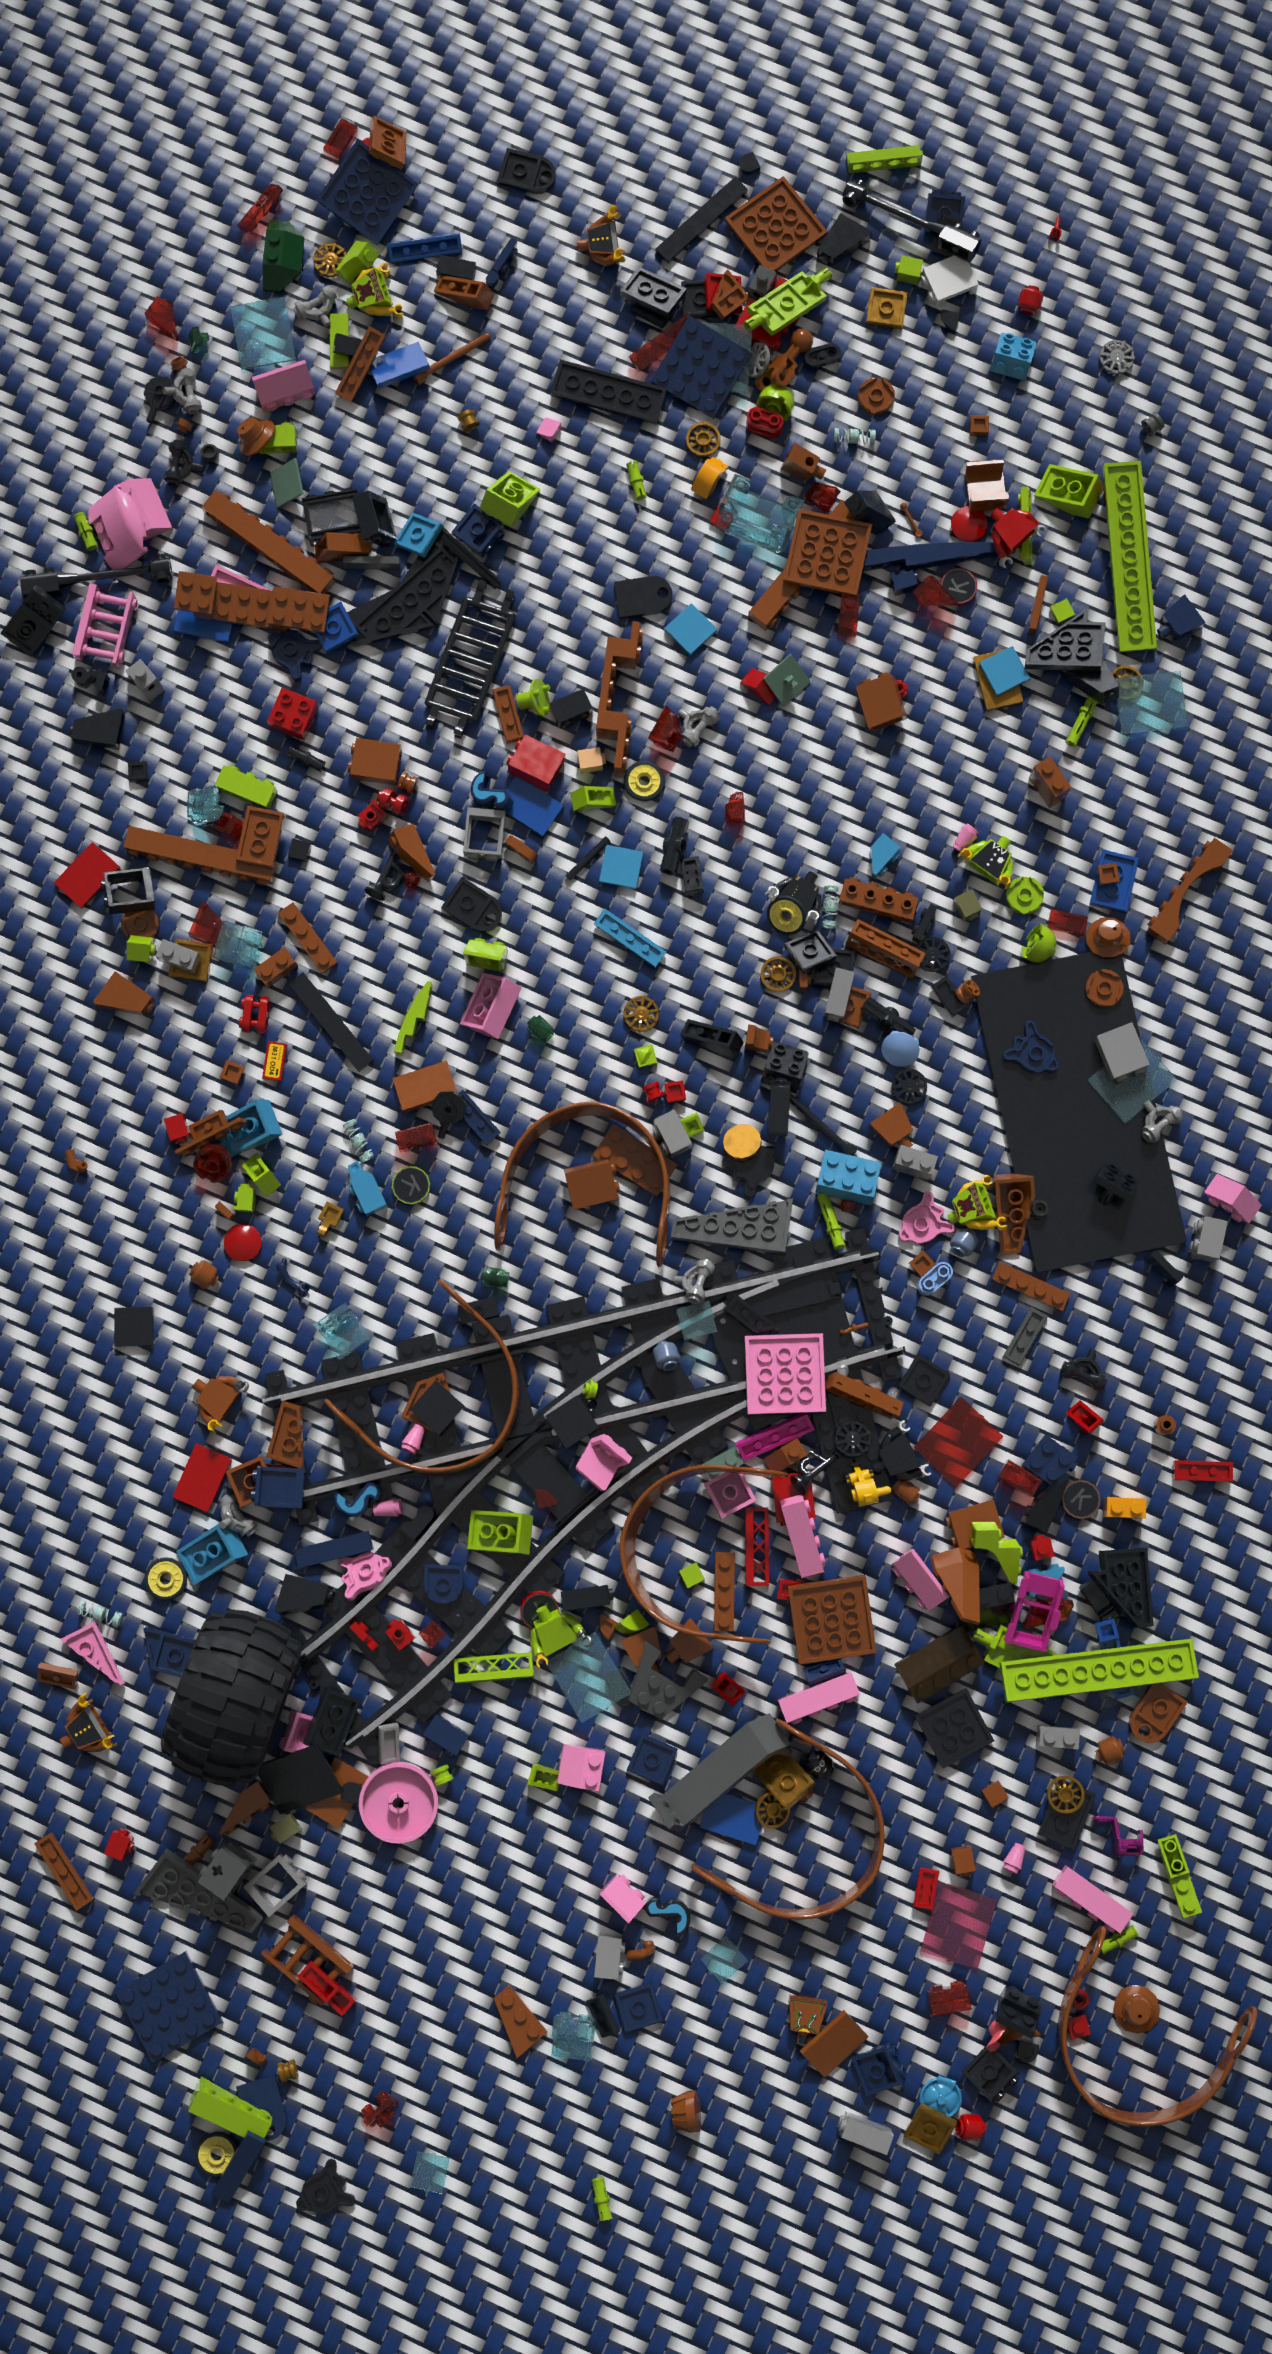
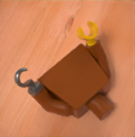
[192,1376,249,1434]

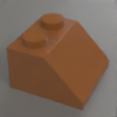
[226,1456,266,1508]

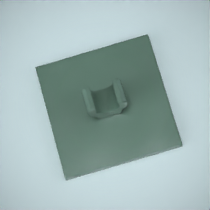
[270,458,304,508]
[763,654,811,707]

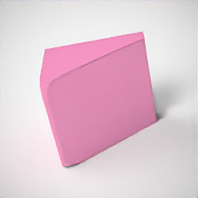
[536,417,562,442]

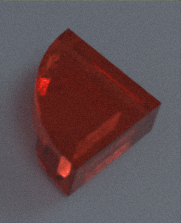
[535,1489,558,1509]

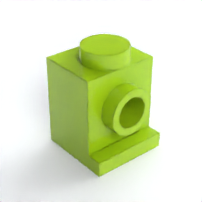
[233,1184,256,1213]

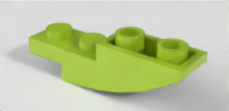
[1157,1834,1202,1919]

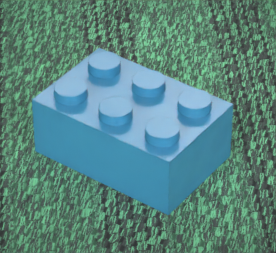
[815,1150,881,1206]

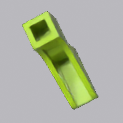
[970,1522,1023,1583]

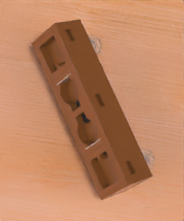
[825,1365,904,1419]

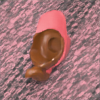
[986,2018,1041,2052]

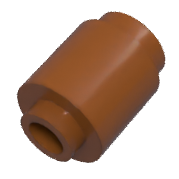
[1153,1415,1176,1435]
[891,1479,920,1504]

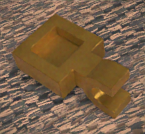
[317,1201,344,1238]

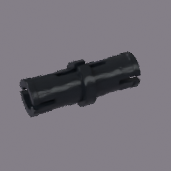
[287,745,326,773]

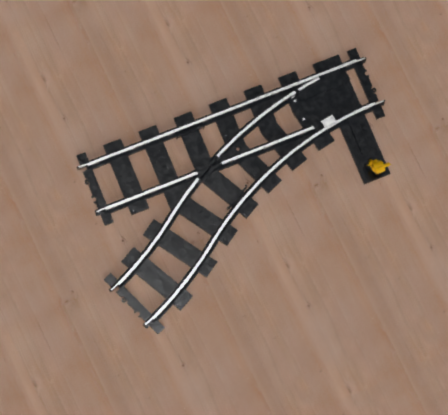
[260,1228,905,1764]

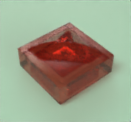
[418,1620,446,1648]

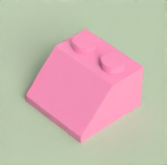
[557,1744,605,1791]
[600,1874,645,1923]

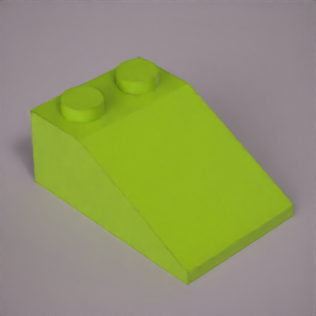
[1034,464,1104,518]
[479,471,540,526]
[463,938,508,972]
[467,1510,533,1555]

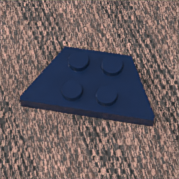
[143,1626,196,1677]

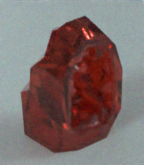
[725,792,745,824]

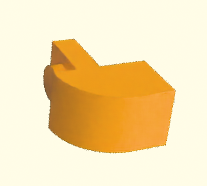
[691,457,728,499]

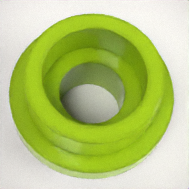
[582,1380,598,1399]

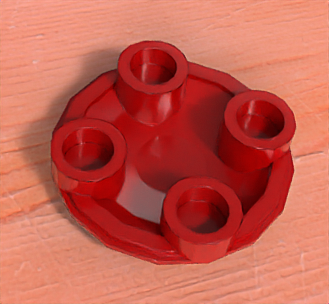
[950,506,988,542]
[224,1223,262,1261]

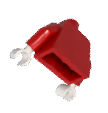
[990,508,1046,568]

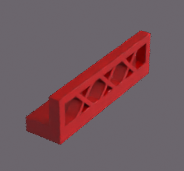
[745,1507,769,1586]

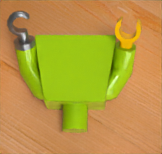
[530,1606,592,1669]

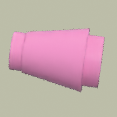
[953,824,979,852]
[401,1424,425,1455]
[373,1497,403,1517]
[1003,1843,1026,1874]

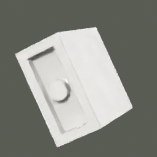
[920,256,979,308]

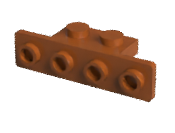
[175,1110,247,1157]

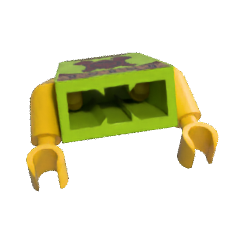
[346,263,403,319]
[948,1175,1007,1231]

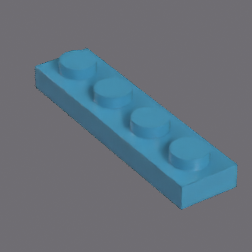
[594,909,667,968]

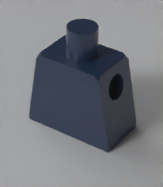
[1157,594,1206,641]

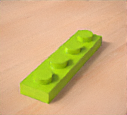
[1018,487,1032,565]

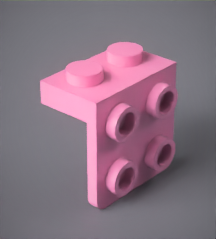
[576,1434,632,1491]

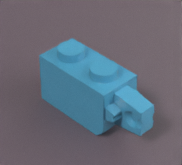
[348,1161,388,1216]

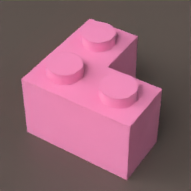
[1204,1174,1262,1224]

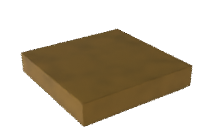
[866,287,908,330]
[169,939,213,982]
[903,2103,957,2154]

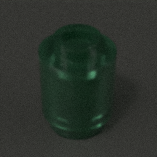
[527,1015,555,1043]
[481,1266,510,1289]

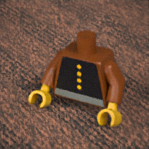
[577,205,626,267]
[60,1693,117,1752]

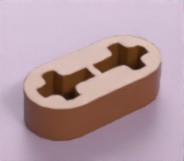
[504,835,538,864]

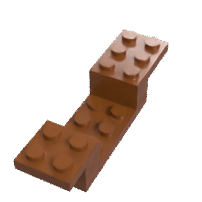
[174,571,330,633]
[596,621,643,778]

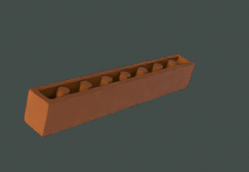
[202,490,335,594]
[748,500,859,631]
[123,826,278,886]

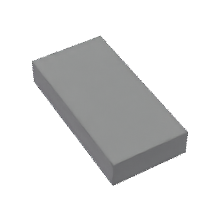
[378,1722,400,1765]

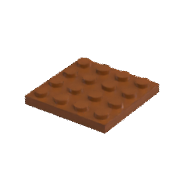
[725,176,828,272]
[783,509,872,597]
[788,1575,877,1664]

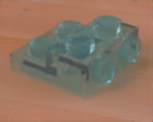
[213,921,264,969]
[551,2012,596,2061]

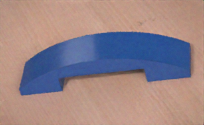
[1095,1618,1135,1700]

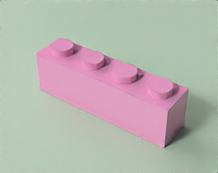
[780,1494,826,1578]
[778,1672,860,1725]
[1052,1865,1133,1933]

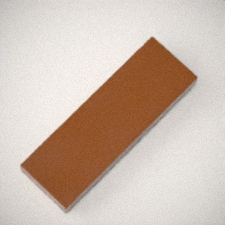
[1027,575,1048,635]
[492,685,524,744]

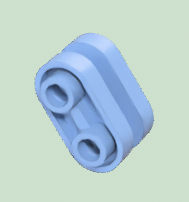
[917,1262,953,1296]

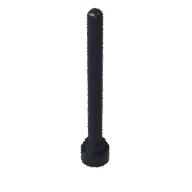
[790,1093,858,1156]

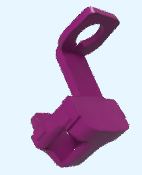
[1092,1816,1144,1857]

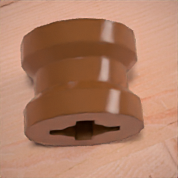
[397,771,418,795]
[956,980,980,1004]

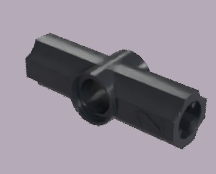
[660,817,689,876]
[860,996,916,1036]

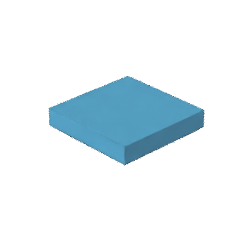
[394,512,443,558]
[664,603,717,656]
[979,646,1030,697]
[599,845,643,889]

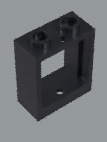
[352,490,397,547]
[101,867,155,915]

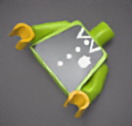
[958,836,1013,889]

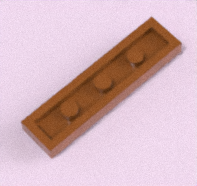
[335,326,386,403]
[278,902,338,974]
[991,1262,1070,1312]
[714,1552,735,1631]
[34,1832,94,1911]

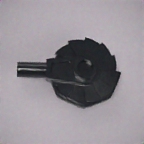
[144,376,176,424]
[431,1091,467,1139]

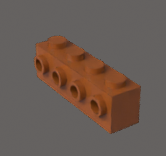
[838,877,919,924]

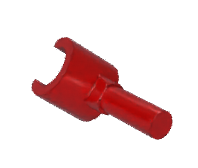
[1048,217,1062,242]

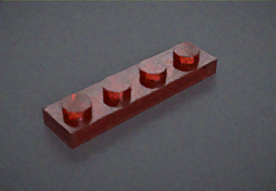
[628,313,690,372]

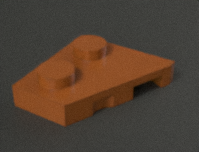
[710,270,750,320]

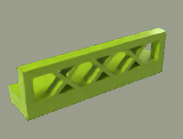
[846,145,923,174]
[454,1652,534,1684]

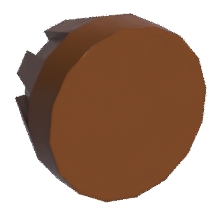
[671,2091,701,2133]

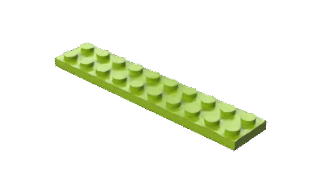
[1102,460,1157,653]
[999,1639,1199,1703]

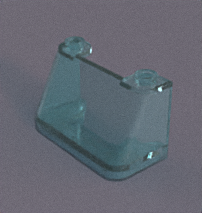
[716,474,804,553]

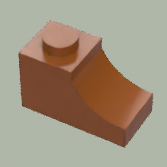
[744,1024,773,1053]

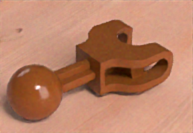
[755,328,813,392]

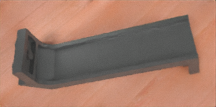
[648,1713,793,1832]

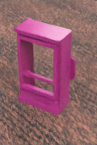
[1004,1571,1065,1652]

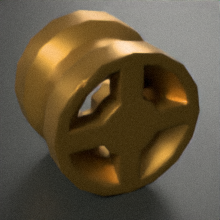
[457,409,480,432]
[278,2059,299,2083]

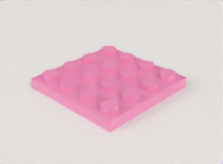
[745,1333,826,1414]

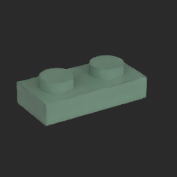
[702,1446,744,1481]

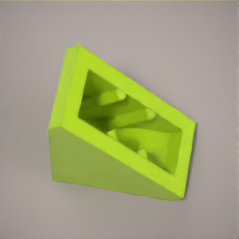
[527,1763,559,1791]

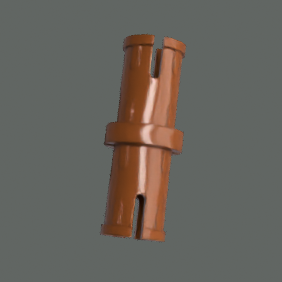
[183,1834,215,1866]

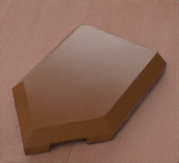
[401,1373,450,1434]

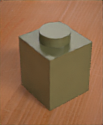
[953,889,982,921]
[269,1812,302,1844]

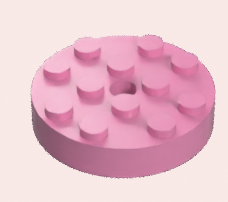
[359,1762,438,1844]

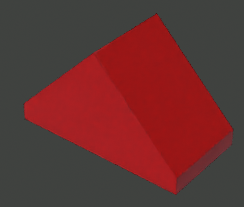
[740,668,776,706]
[1066,1400,1104,1435]
[710,1671,746,1706]

